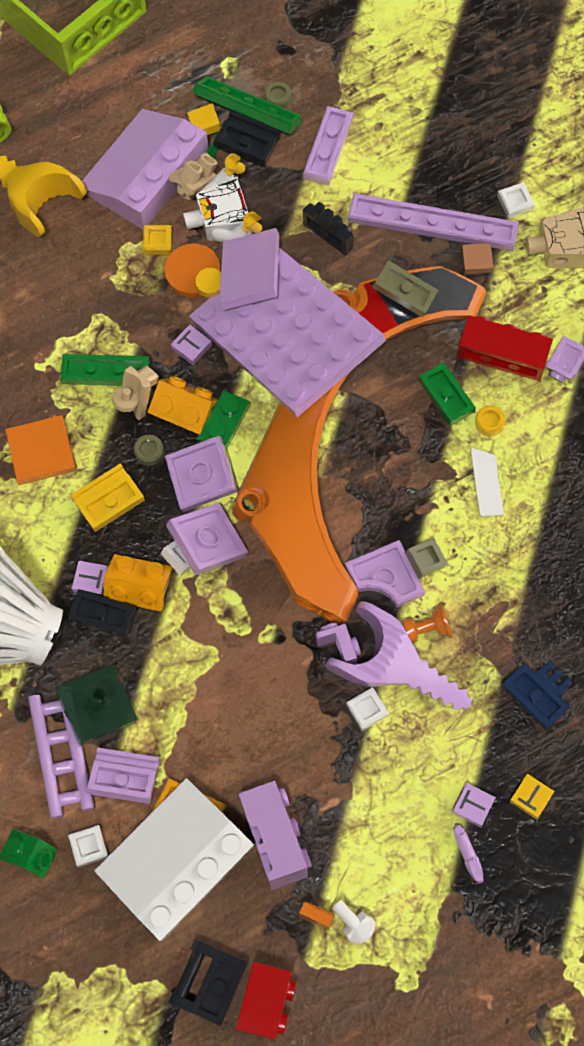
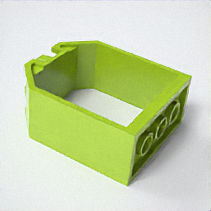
[0,0,147,76]

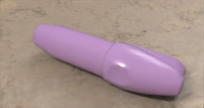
[453,824,483,884]

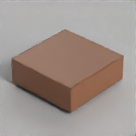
[461,243,494,275]

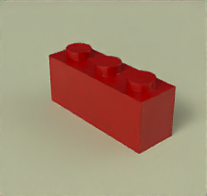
[457,315,553,382]

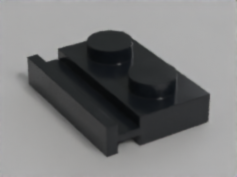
[214,110,281,167]

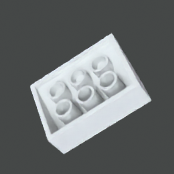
[95,778,254,941]

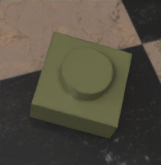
[405,538,448,579]

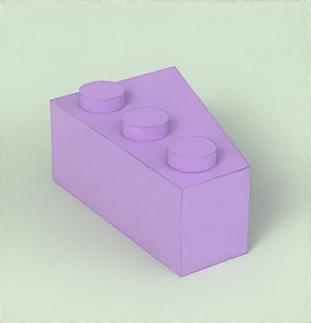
[239,781,312,890]

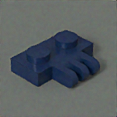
[501,661,573,731]

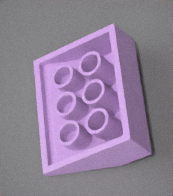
[82,109,209,230]

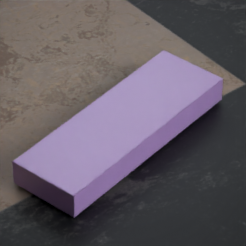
[303,106,353,186]

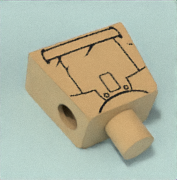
[525,207,584,269]

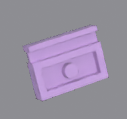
[87,747,160,804]

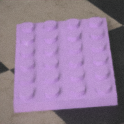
[189,248,386,418]

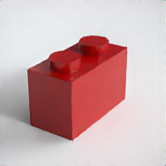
[236,962,297,1041]

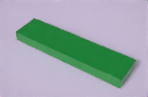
[193,76,303,134]

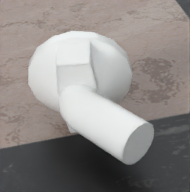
[332,900,375,945]

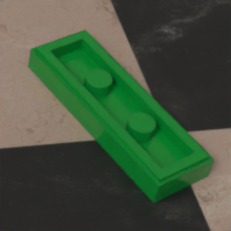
[60,354,150,386]

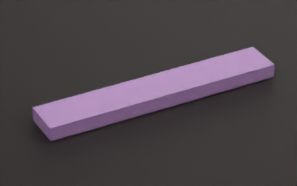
[348,193,519,251]

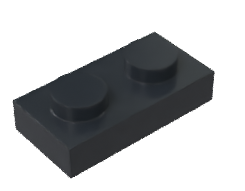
[67,589,137,638]

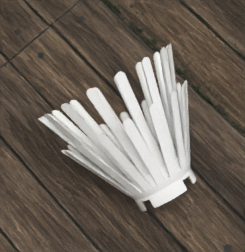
[0,547,63,666]

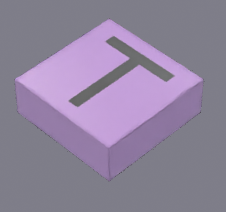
[171,325,212,365]
[72,561,108,597]
[452,783,496,827]

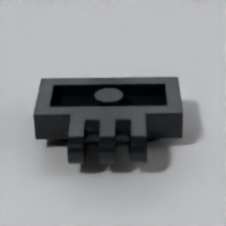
[303,202,353,256]

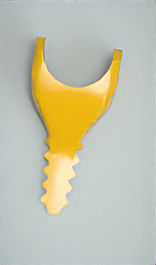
[0,156,87,237]

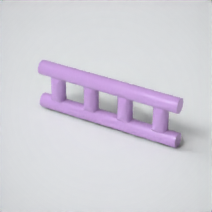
[28,687,94,819]

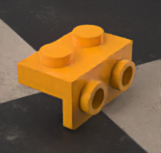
[147,376,218,435]
[103,554,173,611]

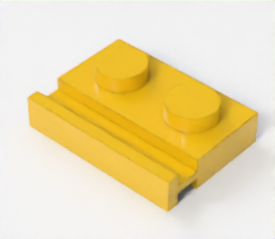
[70,463,145,532]

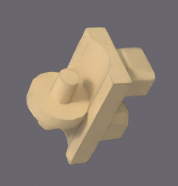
[168,153,218,200]
[112,366,158,420]

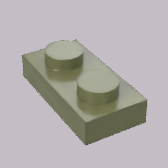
[372,260,439,318]

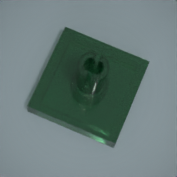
[55,664,138,747]

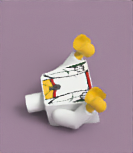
[183,153,262,243]

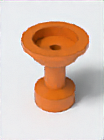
[402,602,452,643]

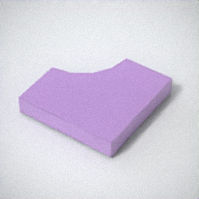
[344,540,425,607]

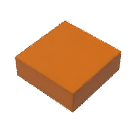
[299,902,334,931]

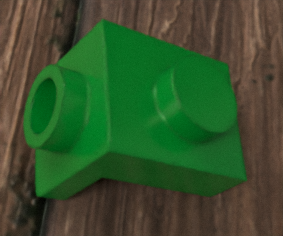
[0,829,57,878]

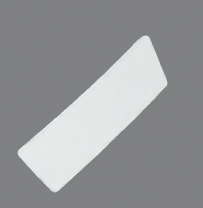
[471,448,504,516]

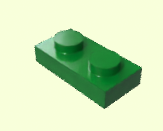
[419,362,476,426]
[197,390,250,451]

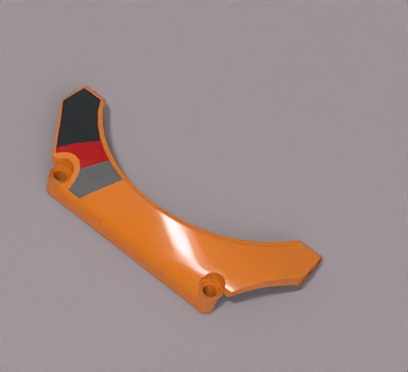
[231,266,487,625]

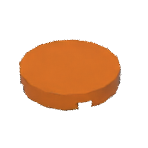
[164,243,221,298]

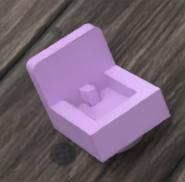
[545,336,584,382]
[316,623,361,665]

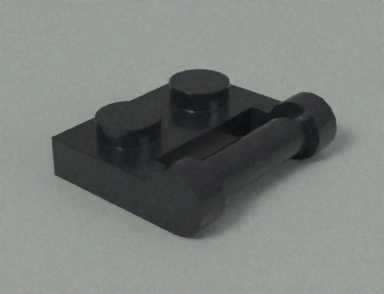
[167,939,248,1026]

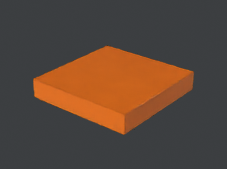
[5,415,76,485]

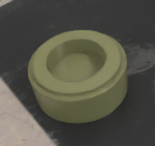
[264,82,292,108]
[134,435,164,466]

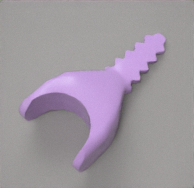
[325,601,472,710]

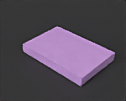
[219,228,279,310]

